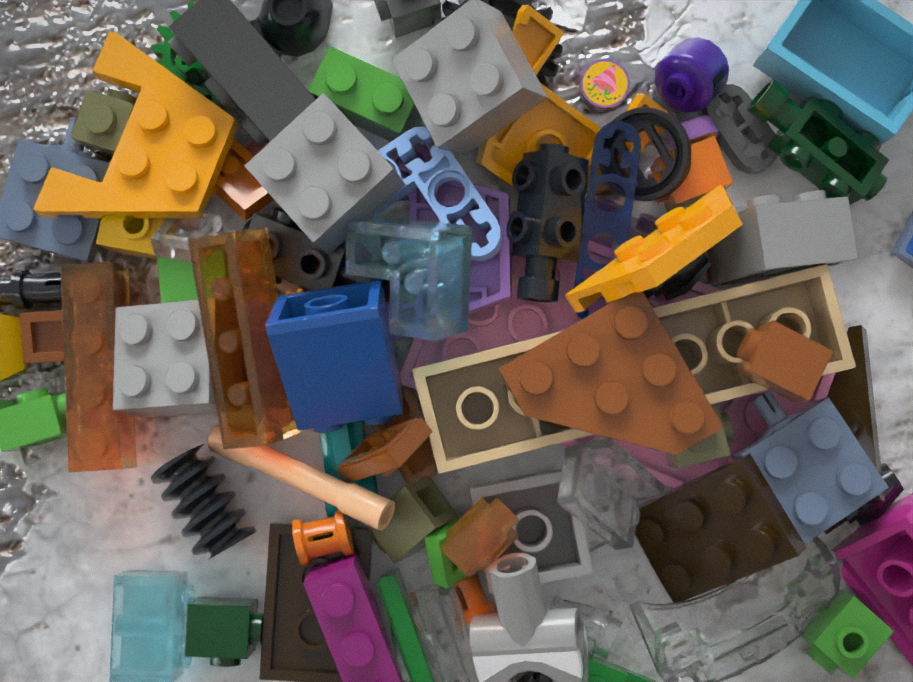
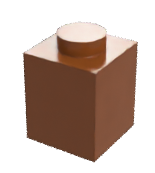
[736,320,834,402]

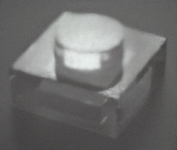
[150,213,224,263]

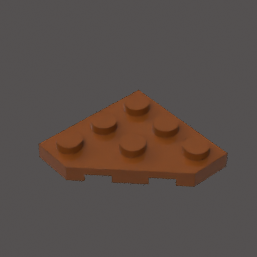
[498,291,724,455]

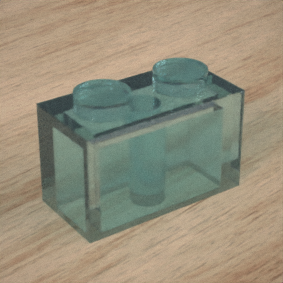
[109,570,195,682]

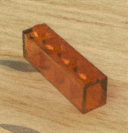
[188,228,301,449]
[60,262,137,472]

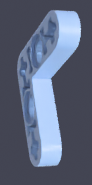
[363,126,503,261]

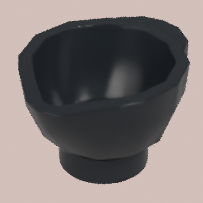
[252,0,333,57]

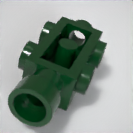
[747,78,889,205]

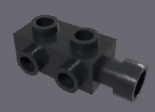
[506,143,589,303]
[238,207,391,293]

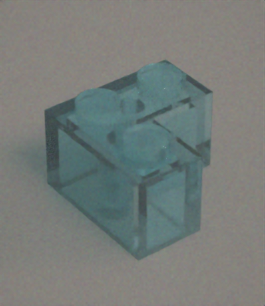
[345,216,473,341]

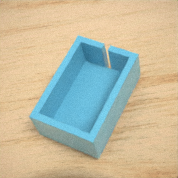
[752,0,913,145]

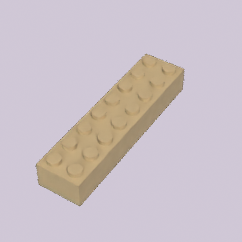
[412,264,856,474]

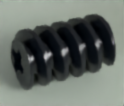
[151,444,257,560]

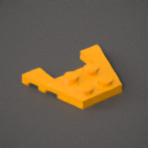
[475,5,678,198]
[33,31,238,218]

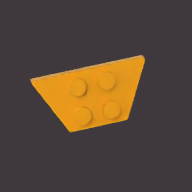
[565,185,743,313]

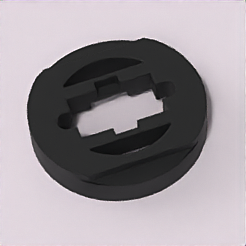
[598,107,692,201]

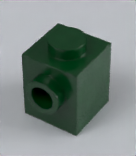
[184,597,264,667]

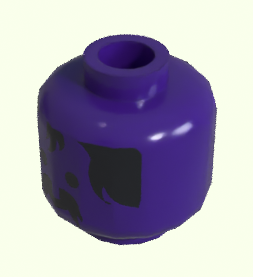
[654,37,730,113]

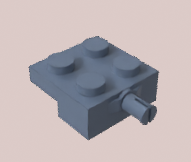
[0,117,110,264]
[730,390,889,544]

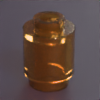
[440,497,520,578]

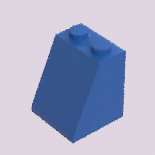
[265,279,404,433]

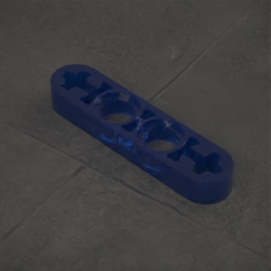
[574,121,641,319]

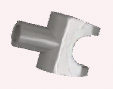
[469,553,589,682]

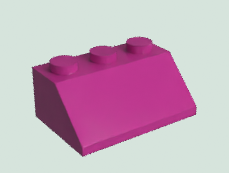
[826,493,913,666]

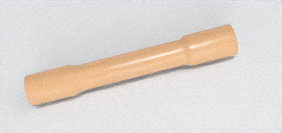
[207,423,395,531]

